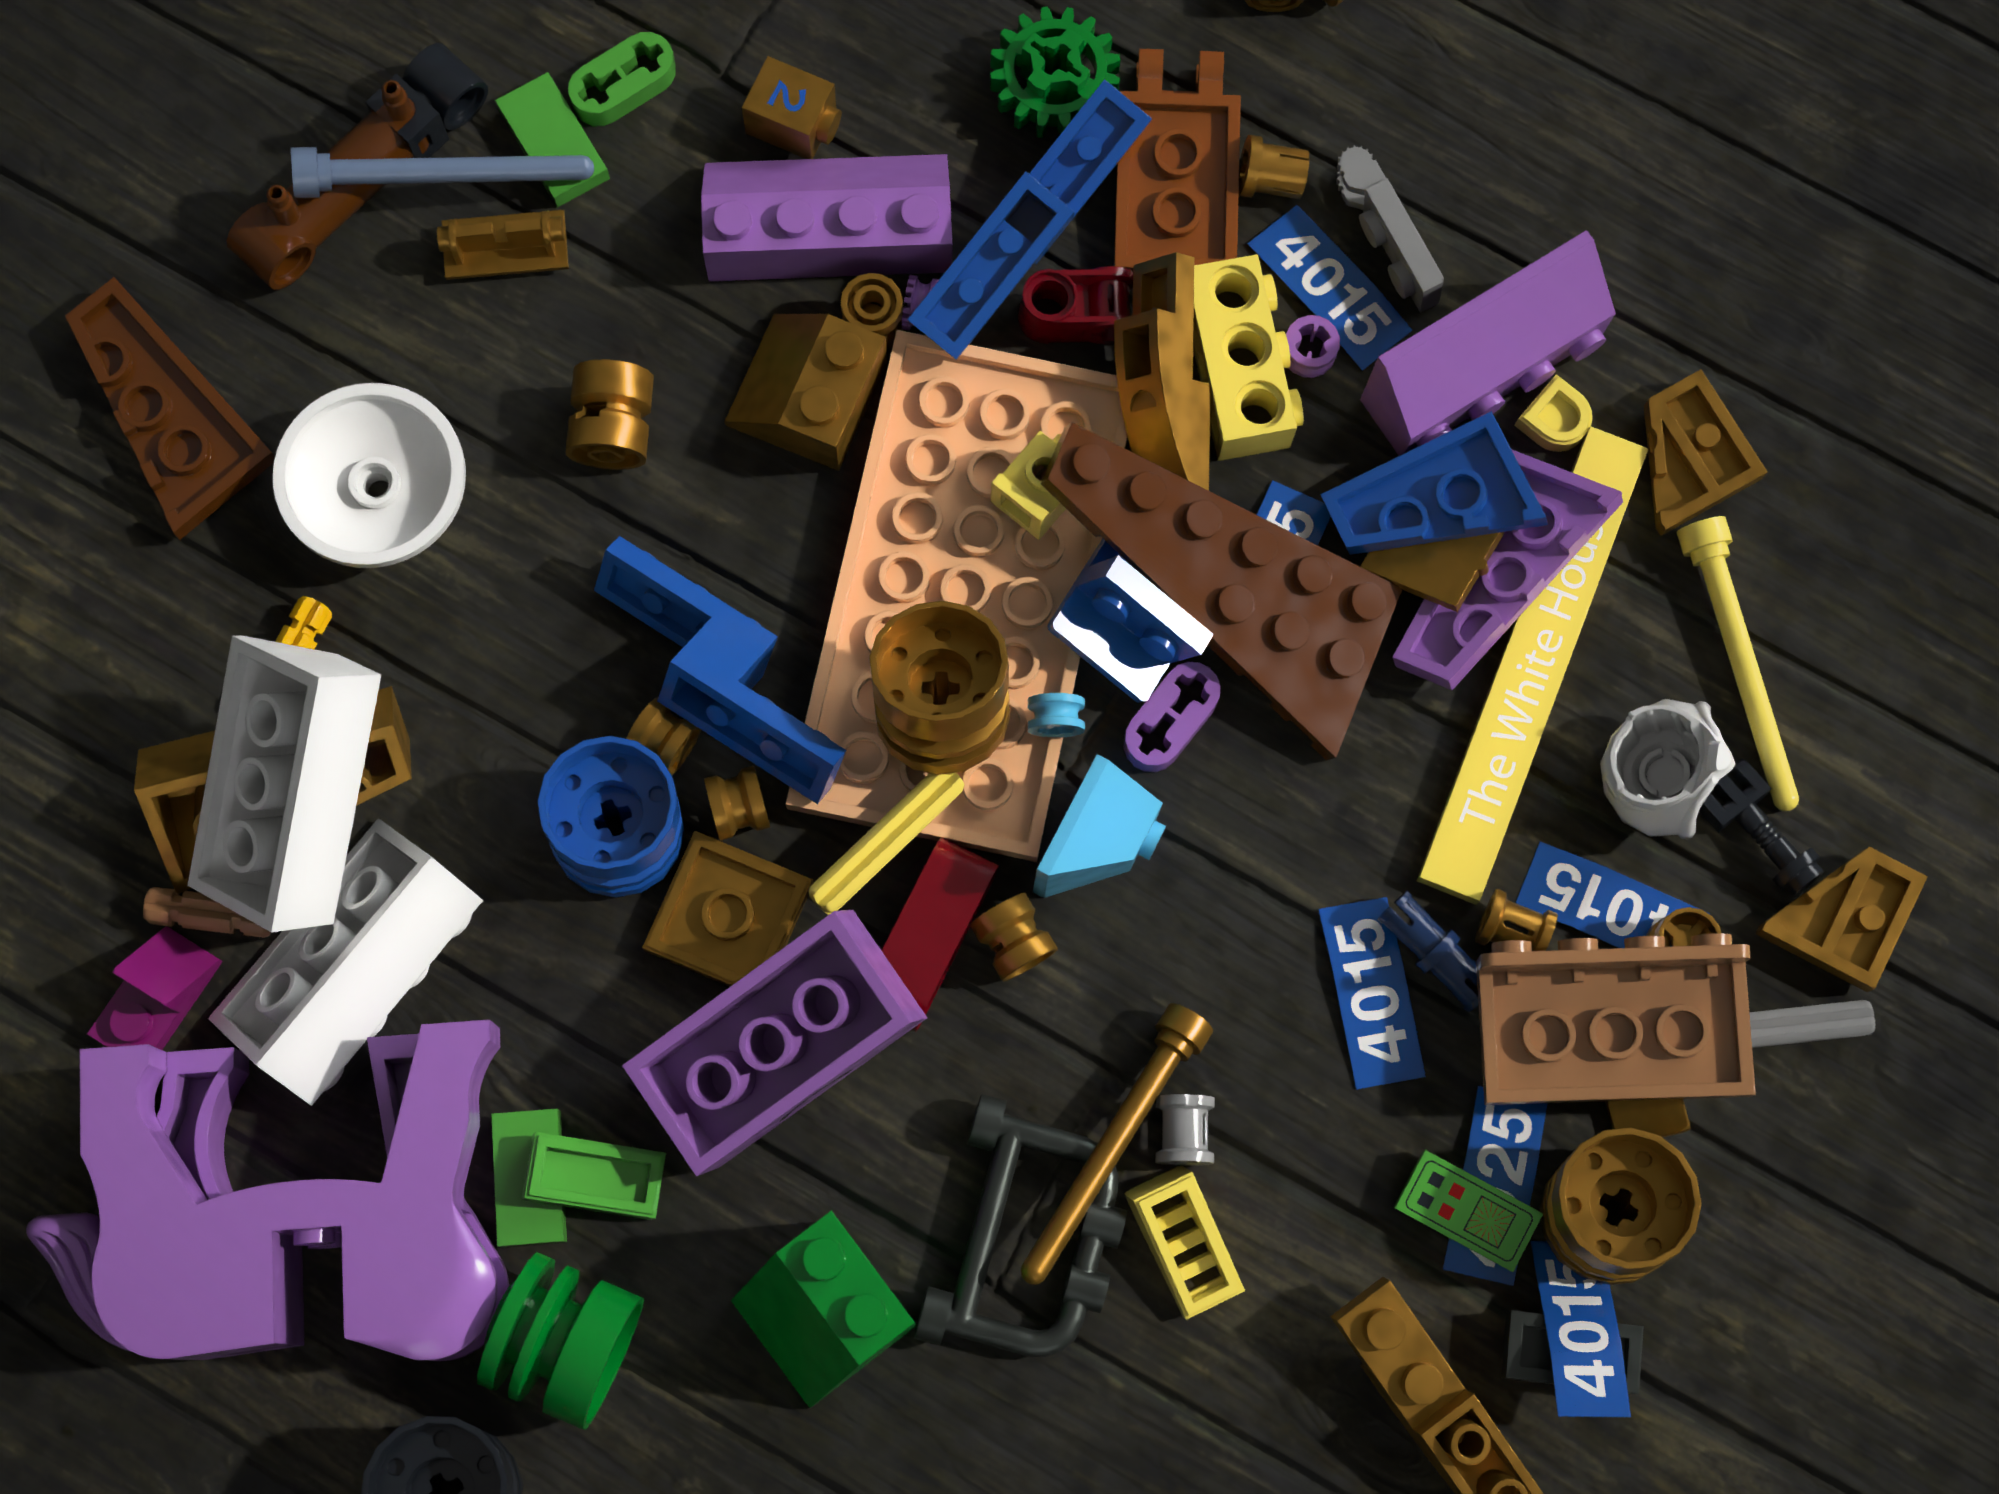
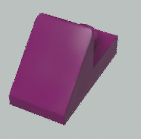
[87,926,223,1050]

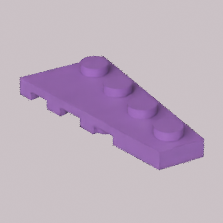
[1393,449,1623,690]

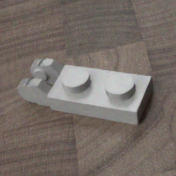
[1336,145,1444,313]

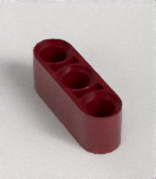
[882,837,999,1032]

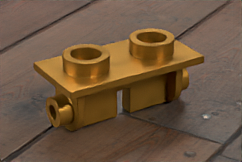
[437,210,569,280]

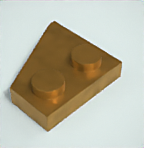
[1644,369,1768,536]
[1755,847,1928,992]

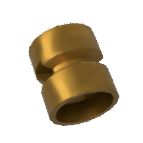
[566,359,654,470]

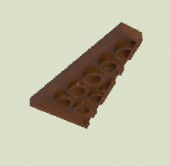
[1041,422,1402,761]

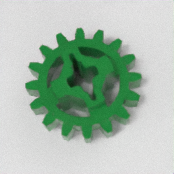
[990,6,1121,139]

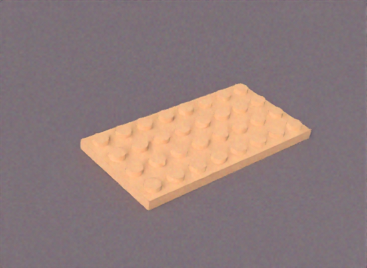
[786,330,1127,862]

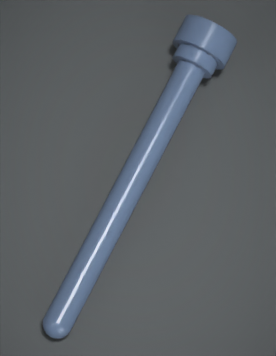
[291,147,594,198]

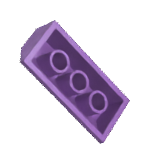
[701,154,953,281]
[1360,230,1616,456]

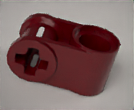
[1018,266,1133,345]

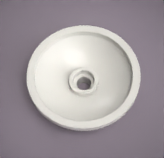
[273,383,466,568]

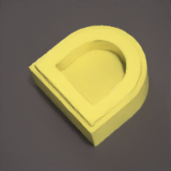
[1514,374,1592,452]

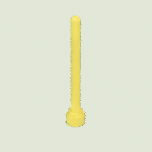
[1677,516,1799,811]

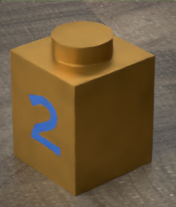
[742,56,842,159]

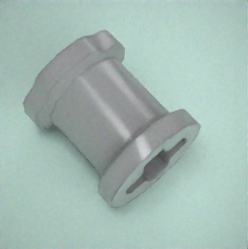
[1155,1094,1215,1166]

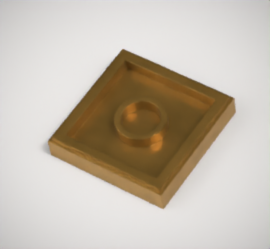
[642,831,813,987]

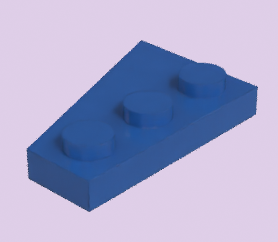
[1320,411,1548,555]

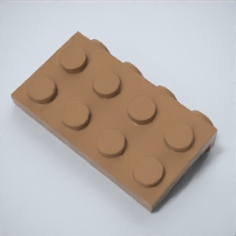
[1476,933,1756,1105]

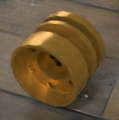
[869,601,1010,775]
[1540,1127,1702,1285]

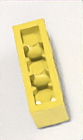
[1193,254,1304,461]

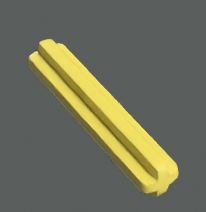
[808,772,964,915]

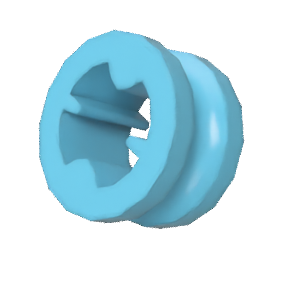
[1027,693,1085,737]

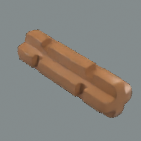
[143,887,271,938]

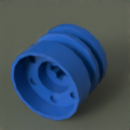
[538,736,685,897]

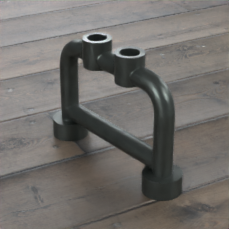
[914,1094,1127,1358]

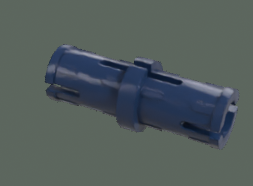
[1377,891,1479,1012]

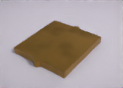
[1360,532,1505,612]

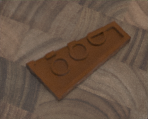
[65,277,275,540]

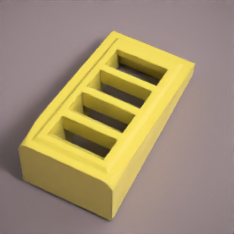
[1124,1166,1245,1320]

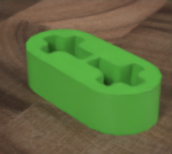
[568,32,676,126]

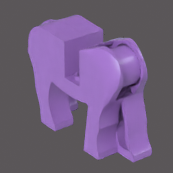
[26,1019,509,1361]

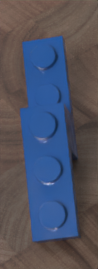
[908,79,1152,360]
[594,536,847,804]

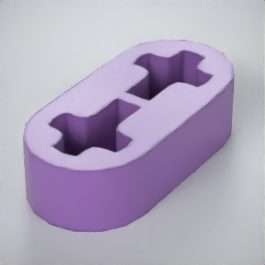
[1123,662,1220,772]

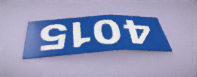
[1530,1241,1631,1417]

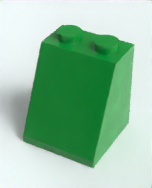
[731,1210,916,1408]

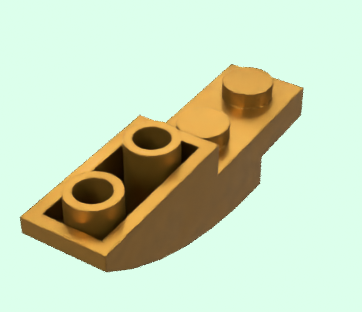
[1114,252,1210,491]
[1330,1277,1543,1494]

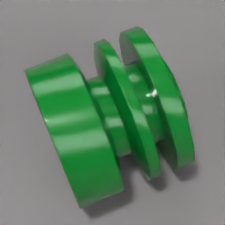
[477,1252,644,1430]

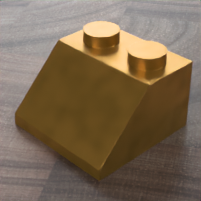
[725,314,887,471]

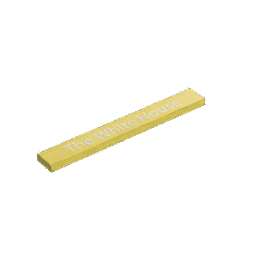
[1417,426,1648,905]

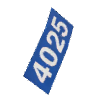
[1443,1086,1547,1286]

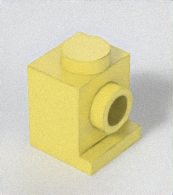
[990,431,1066,540]

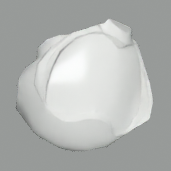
[1600,699,1735,840]

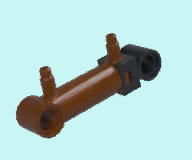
[226,43,488,290]

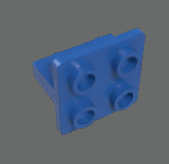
[1047,538,1214,703]

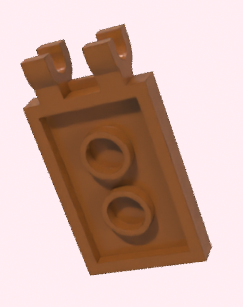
[1114,49,1241,272]

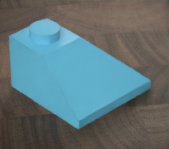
[1033,754,1166,898]

